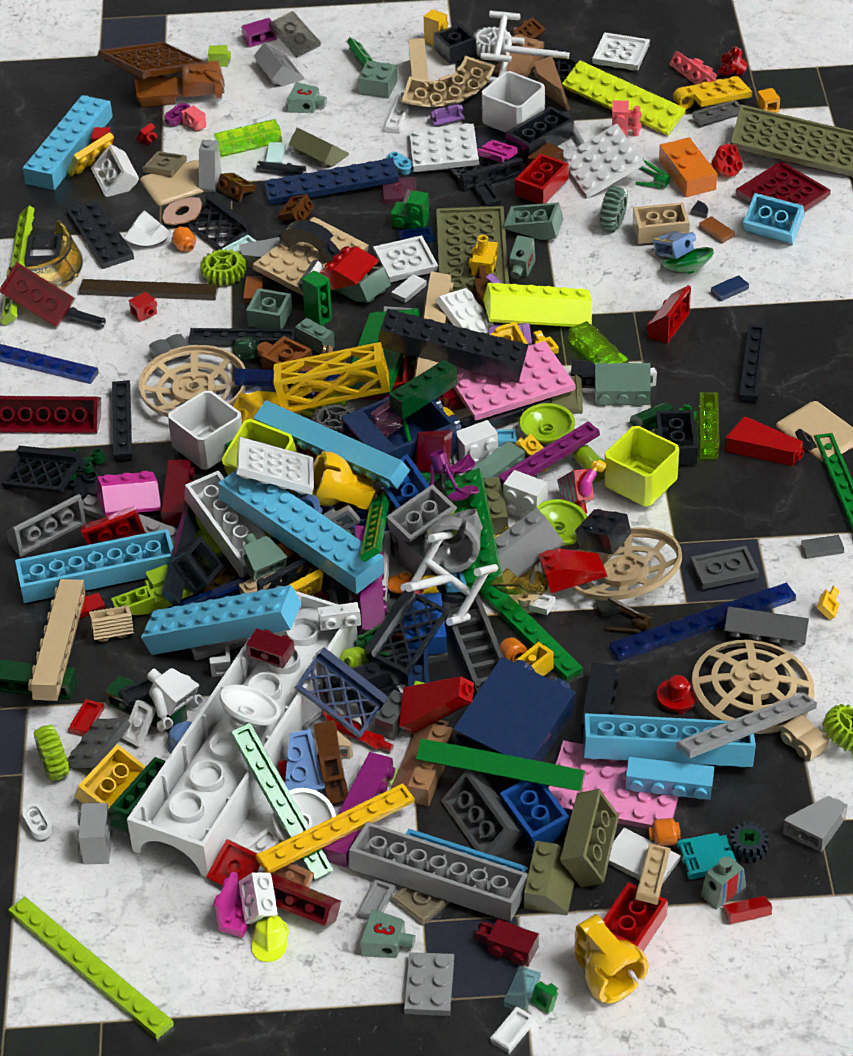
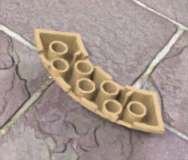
[402,56,495,107]

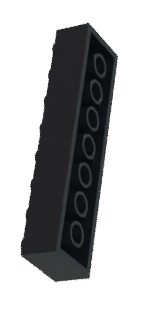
[378,309,529,383]

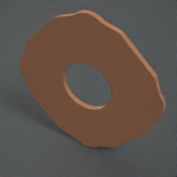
[162,197,202,225]

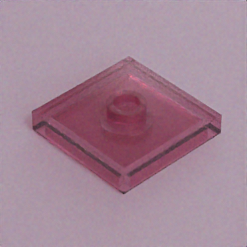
[383,177,417,204]

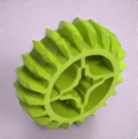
[200,248,246,287]
[822,704,853,754]
[34,724,69,781]

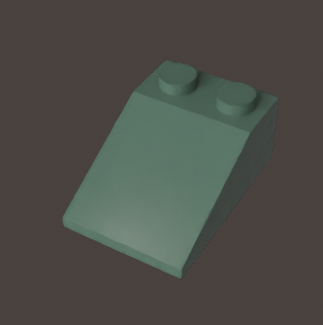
[504,202,564,240]
[334,267,391,303]

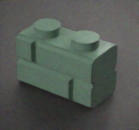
[295,318,335,354]

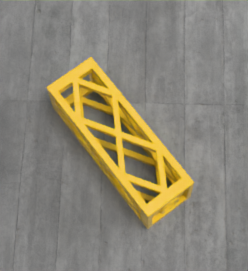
[274,342,390,412]

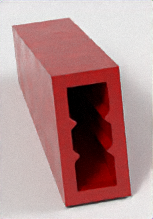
[725,416,804,466]
[399,676,474,733]

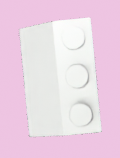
[91,144,139,197]

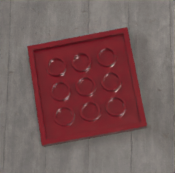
[735,161,831,212]

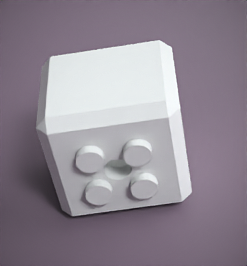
[482,71,545,133]
[168,391,242,470]

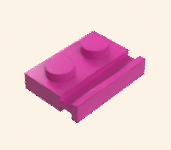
[477,140,518,162]

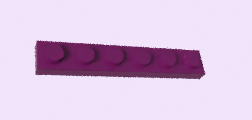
[498,421,600,484]

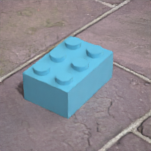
[743,193,805,244]

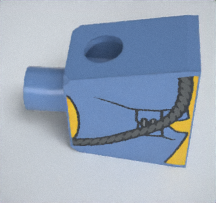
[653,231,696,259]

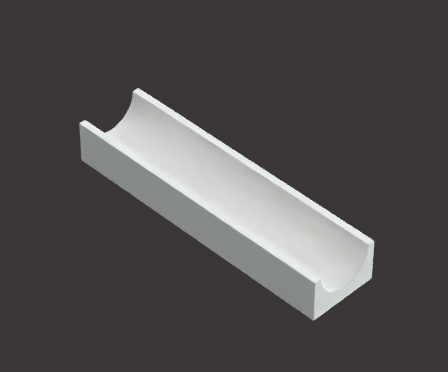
[127,591,358,878]

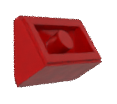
[722,896,773,924]

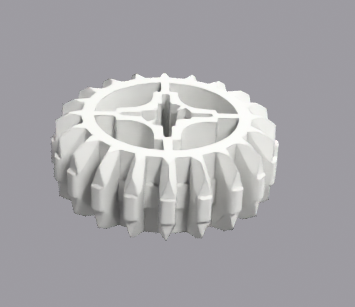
[473,26,512,57]

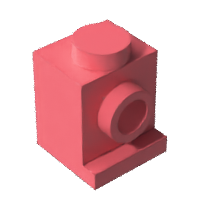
[181,105,207,132]

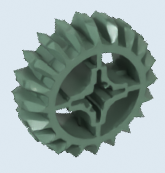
[599,186,628,232]

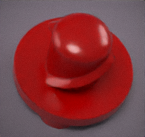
[718,46,747,77]
[712,144,743,177]
[657,675,697,715]

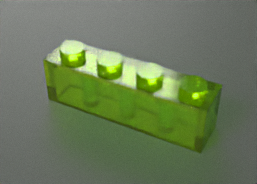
[214,119,282,157]
[569,321,629,364]
[699,392,720,459]

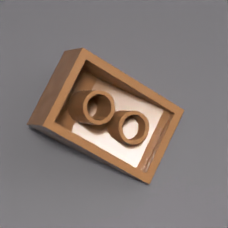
[494,34,544,77]
[533,56,570,111]

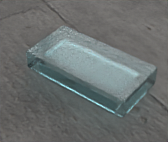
[504,966,541,1012]

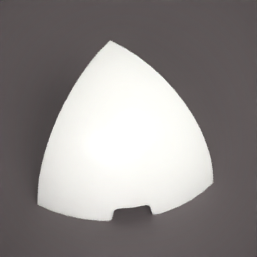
[124,210,171,246]

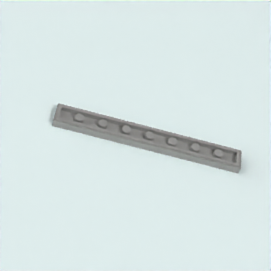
[676,693,817,759]

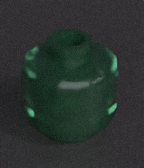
[233,336,259,360]

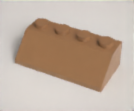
[391,724,453,807]

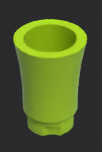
[573,444,604,482]

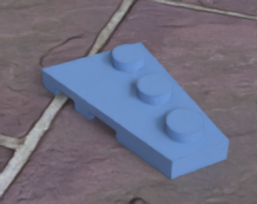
[285,729,325,792]

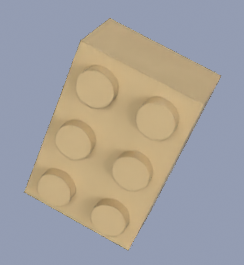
[633,202,690,244]

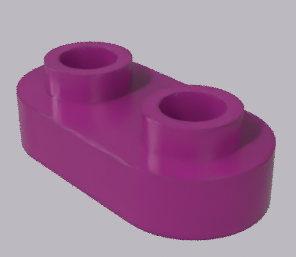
[164,103,190,126]

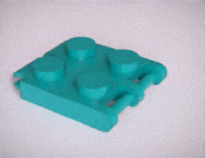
[676,833,736,879]

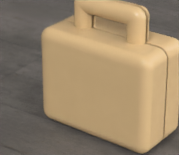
[140,160,204,205]
[776,401,853,462]

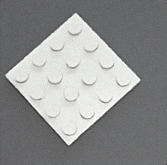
[410,123,479,172]
[563,124,645,198]
[236,437,314,495]

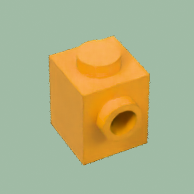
[757,88,780,113]

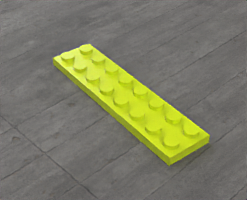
[562,60,686,136]

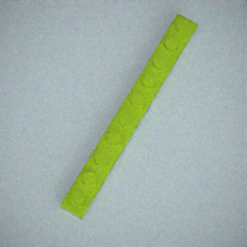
[0,206,34,326]
[8,896,174,1039]

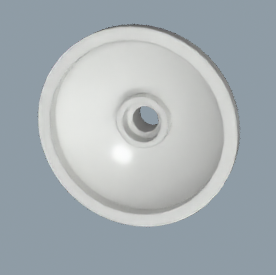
[219,685,281,726]
[273,788,336,841]

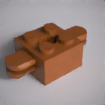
[257,336,316,379]

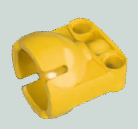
[306,451,375,509]
[574,914,649,1003]

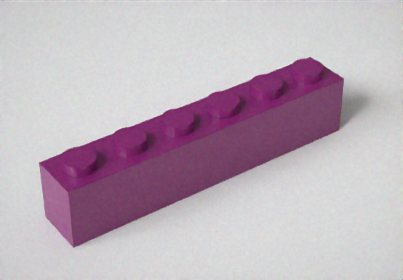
[352,525,387,635]
[322,752,396,867]

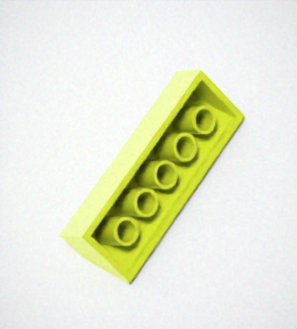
[483,283,592,328]

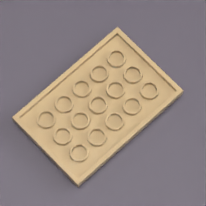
[253,217,369,296]

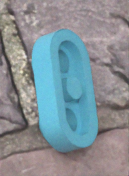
[386,152,413,175]

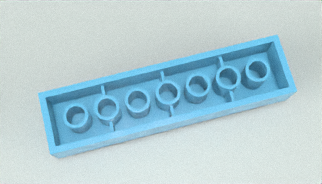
[23,95,112,190]
[15,529,173,603]
[141,585,301,655]
[583,713,756,767]

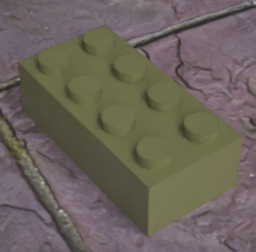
[560,789,619,887]

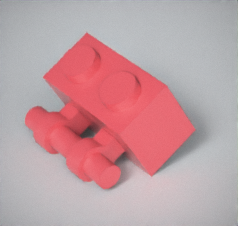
[612,100,642,138]

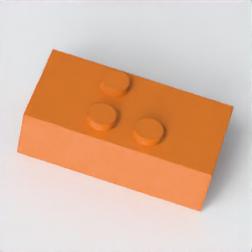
[659,137,717,197]

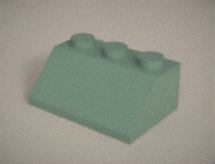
[595,363,651,405]

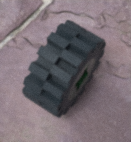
[729,822,769,863]

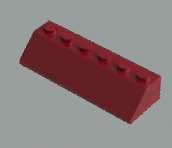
[0,396,101,433]

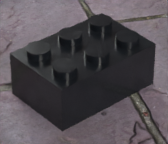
[655,410,698,465]

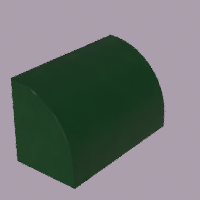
[630,402,673,431]

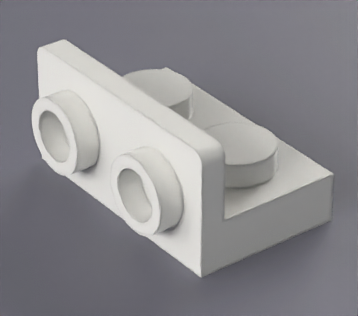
[317,602,361,631]
[239,873,278,924]

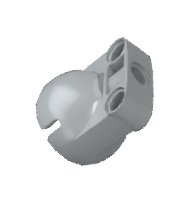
[423,509,483,573]

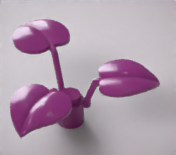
[429,450,479,501]

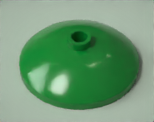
[663,247,714,274]

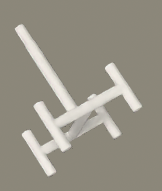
[481,11,570,83]
[401,531,498,626]

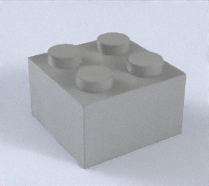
[75,803,113,864]

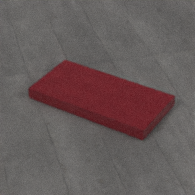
[0,262,76,328]

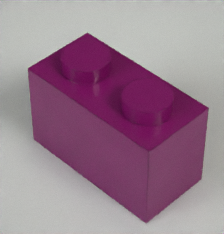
[241,18,278,48]

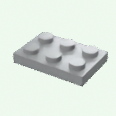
[404,952,454,1016]

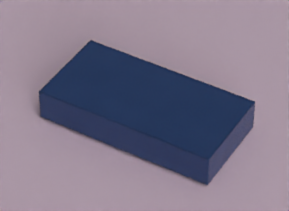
[711,275,749,301]

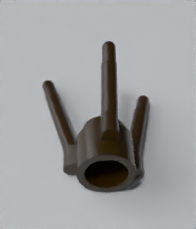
[605,597,651,635]

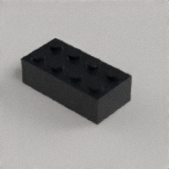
[505,106,574,161]

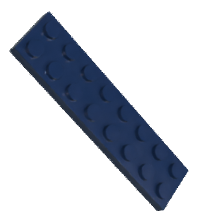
[264,158,399,205]

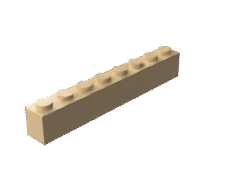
[29,579,85,701]

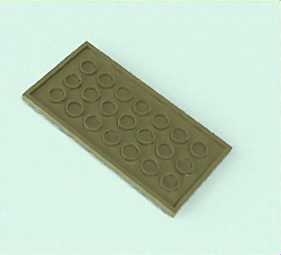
[730,105,853,177]
[437,206,509,292]

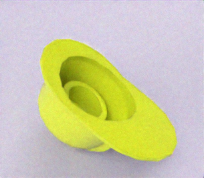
[252,915,289,962]

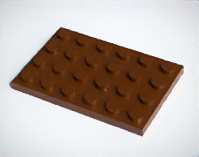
[97,42,208,79]

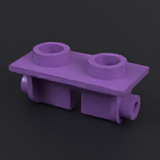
[429,104,465,126]

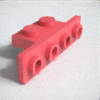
[669,51,717,85]

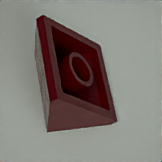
[415,430,452,474]

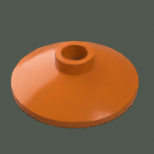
[387,572,413,594]

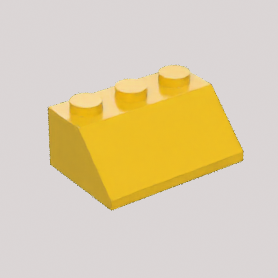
[74,744,146,807]

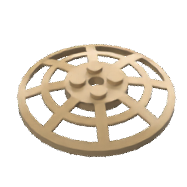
[139,345,247,417]
[571,527,682,601]
[691,640,815,734]

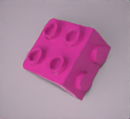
[213,872,250,938]

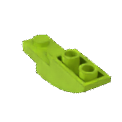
[111,583,193,615]

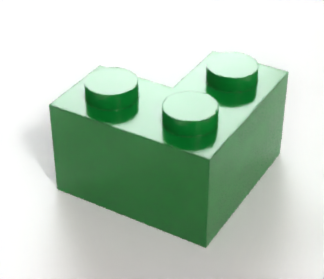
[391,191,429,232]

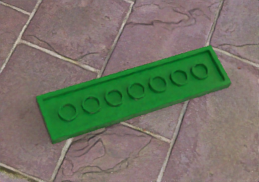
[445,468,504,591]

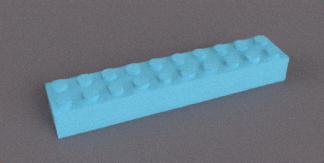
[218,470,384,594]

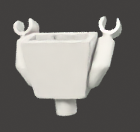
[147,668,203,732]

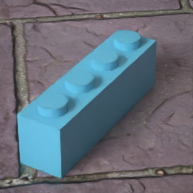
[626,757,714,800]

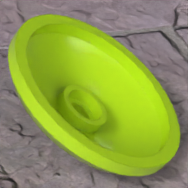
[520,403,575,444]
[536,499,587,545]

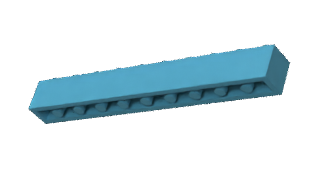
[254,400,410,489]

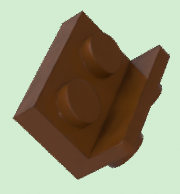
[511,17,546,39]
[217,172,256,201]
[277,194,314,221]

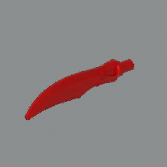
[322,710,394,752]

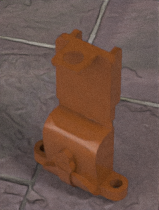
[134,61,225,107]

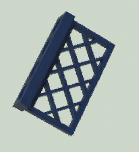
[294,647,388,738]

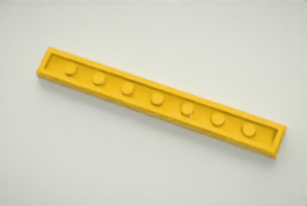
[256,783,415,873]

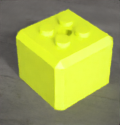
[222,419,298,475]
[604,426,679,507]

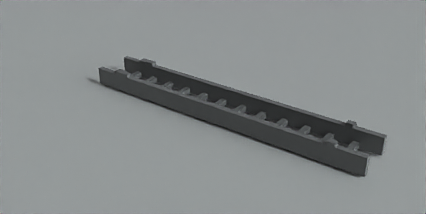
[422,535,504,696]

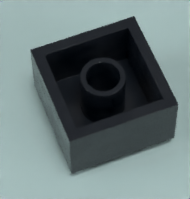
[433,24,476,64]
[575,509,632,555]

